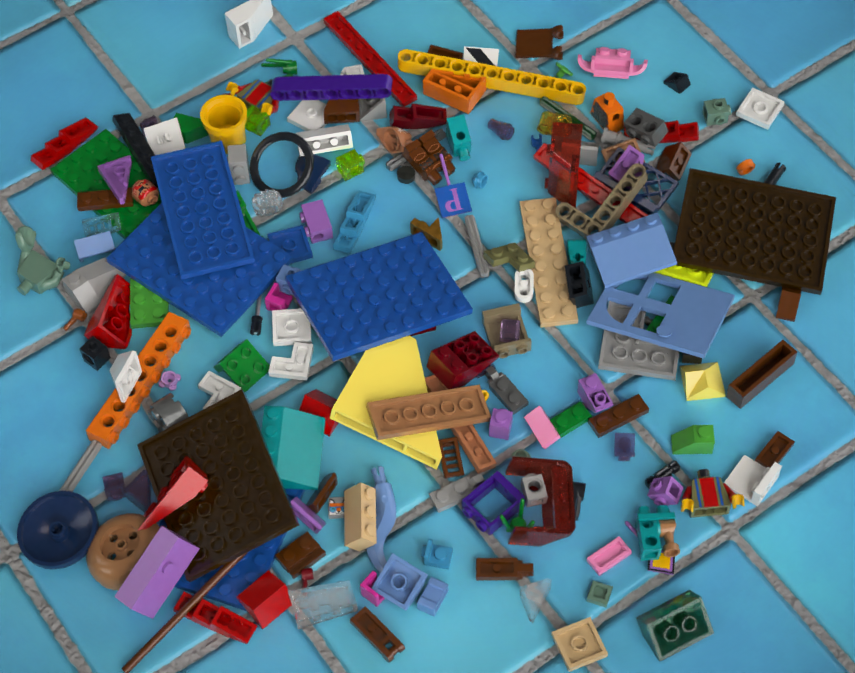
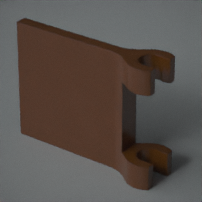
[516,25,564,60]

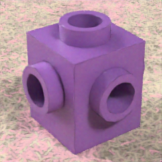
[647,476,684,506]

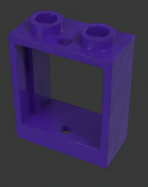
[462,471,526,536]

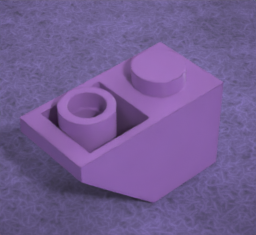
[577,373,613,413]

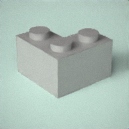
[227,144,250,185]

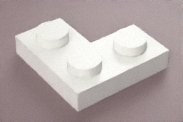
[268,342,314,381]
[198,371,241,409]

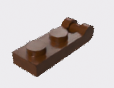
[350,606,405,663]

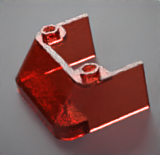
[544,122,583,208]
[505,456,576,547]

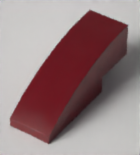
[389,103,447,129]

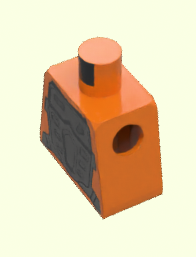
[590,92,624,132]

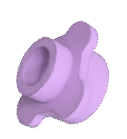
[158,371,181,391]

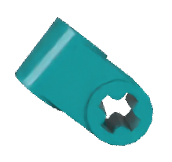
[567,239,587,265]

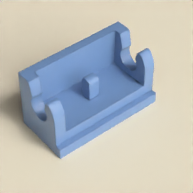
[74,231,115,262]

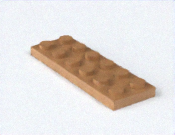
[366,385,491,440]

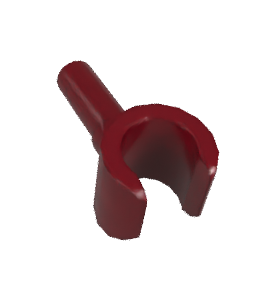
[301,568,314,598]

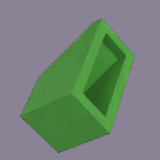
[671,425,715,454]

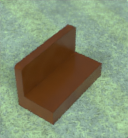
[656,142,692,181]

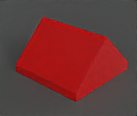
[299,389,338,437]
[236,570,295,629]

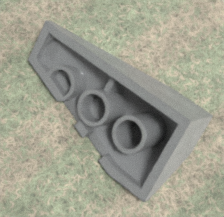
[61,256,126,315]

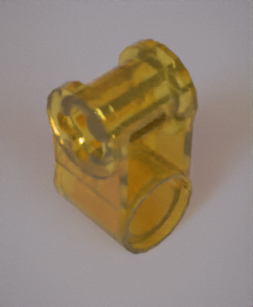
[537,111,572,138]

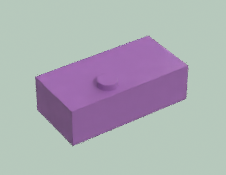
[114,526,200,619]

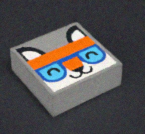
[328,497,344,519]

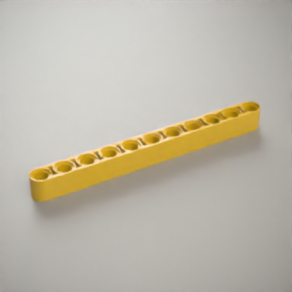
[398,49,586,105]

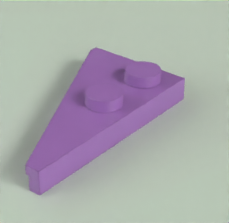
[97,155,132,205]

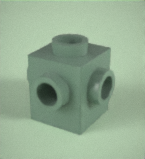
[702,98,731,126]

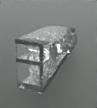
[287,581,358,629]

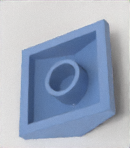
[371,553,428,611]

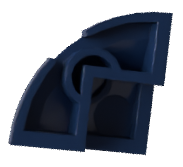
[295,154,331,194]

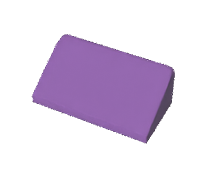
[290,497,326,534]

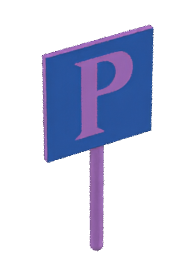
[434,154,472,218]

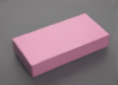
[524,405,561,449]
[586,536,632,576]

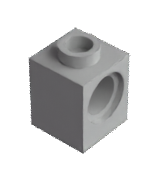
[521,473,548,507]

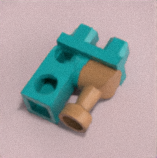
[635,505,680,561]

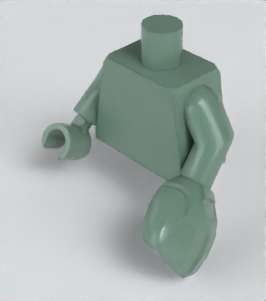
[15,226,70,295]

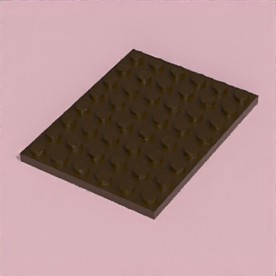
[673,168,836,295]
[137,389,299,582]

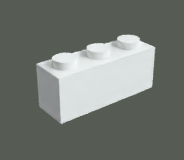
[296,124,353,156]

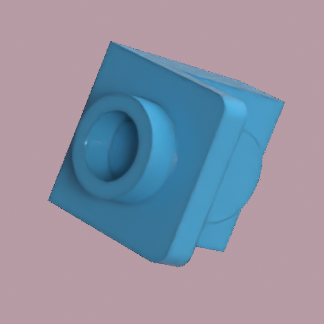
[421,539,453,569]

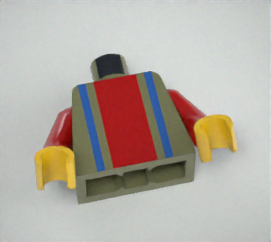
[226,79,279,121]
[681,469,745,518]

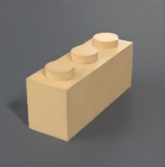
[344,483,377,552]

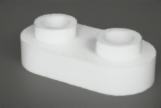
[514,269,534,303]

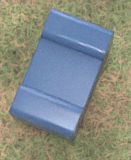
[417,577,448,616]

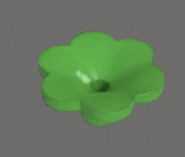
[556,62,573,78]

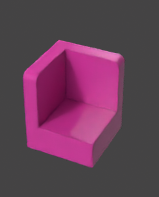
[265,282,293,311]
[360,571,385,607]

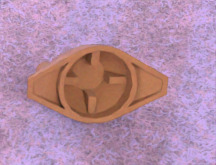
[376,126,413,154]

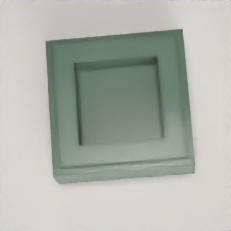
[587,580,613,608]

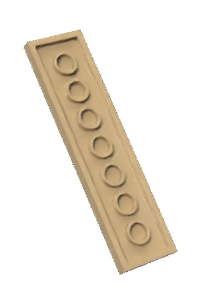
[519,197,578,328]

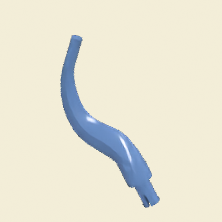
[366,466,396,573]

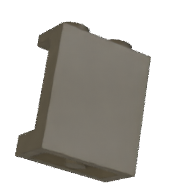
[482,303,531,359]

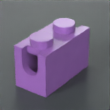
[299,199,333,244]

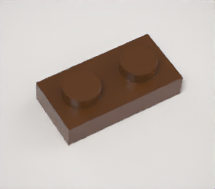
[755,431,795,468]

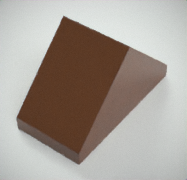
[776,287,801,322]

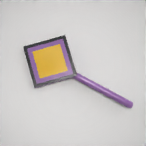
[625,521,675,575]

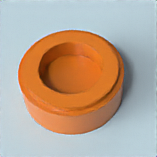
[736,159,755,175]

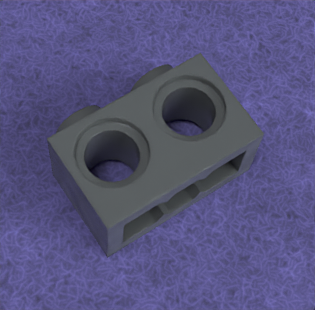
[624,108,668,147]

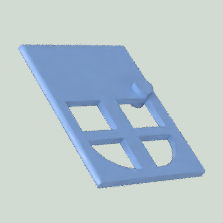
[587,272,735,359]

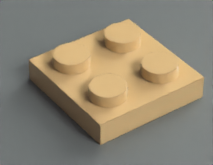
[551,617,608,672]

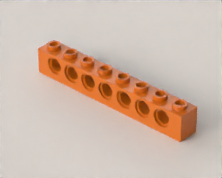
[86,312,191,449]

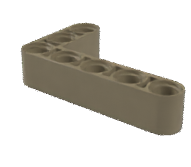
[555,163,648,239]

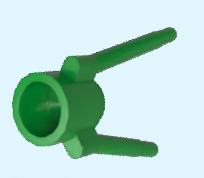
[261,58,297,84]
[500,498,535,537]

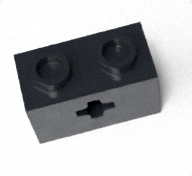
[565,261,594,308]

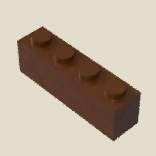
[726,340,797,409]

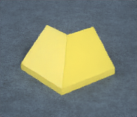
[680,362,726,401]

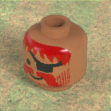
[132,179,159,207]

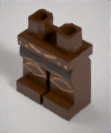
[402,129,456,186]

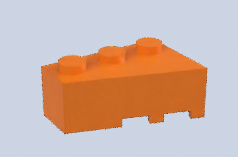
[423,69,486,114]

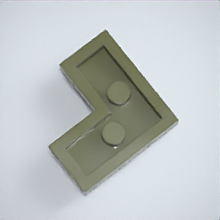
[483,243,535,272]

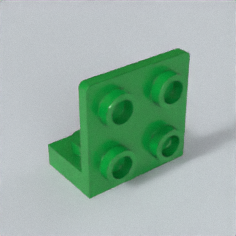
[214,339,270,392]

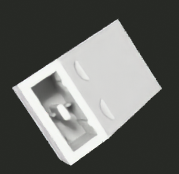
[225,0,273,49]

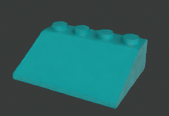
[261,406,326,490]

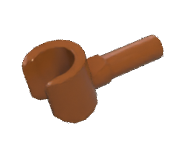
[63,308,87,331]

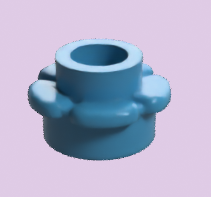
[472,171,488,189]

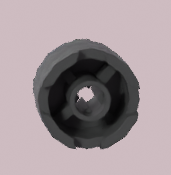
[147,393,189,432]

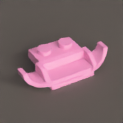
[578,47,648,79]

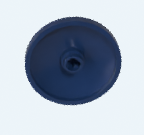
[17,491,99,569]

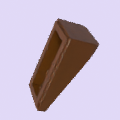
[439,437,464,479]

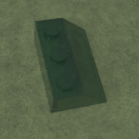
[636,590,714,662]

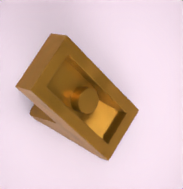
[410,218,442,251]

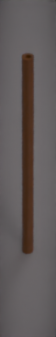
[121,553,247,673]

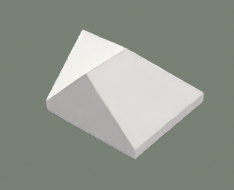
[110,350,142,403]

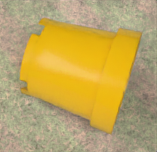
[200,95,247,154]

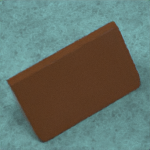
[306,472,338,514]

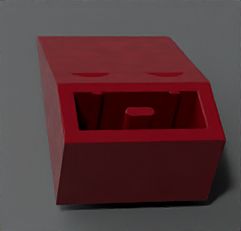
[427,331,499,389]

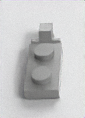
[429,474,485,513]

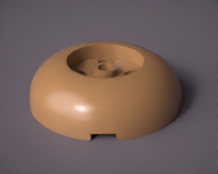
[86,513,160,590]

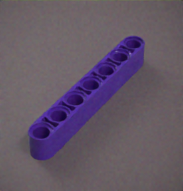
[270,74,393,101]

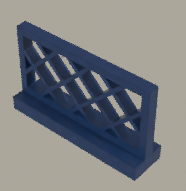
[593,147,679,215]

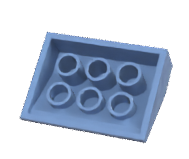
[586,213,677,288]

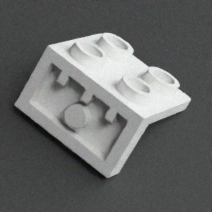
[724,455,782,506]

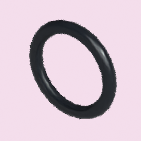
[250,132,314,198]

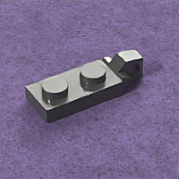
[485,366,529,415]

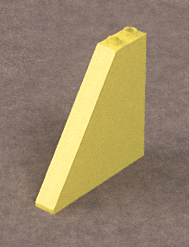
[330,335,442,470]

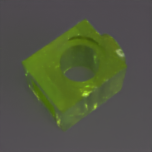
[245,105,271,136]
[336,149,365,181]

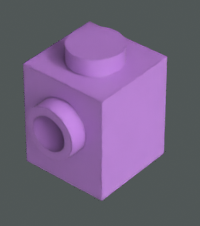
[489,408,513,440]

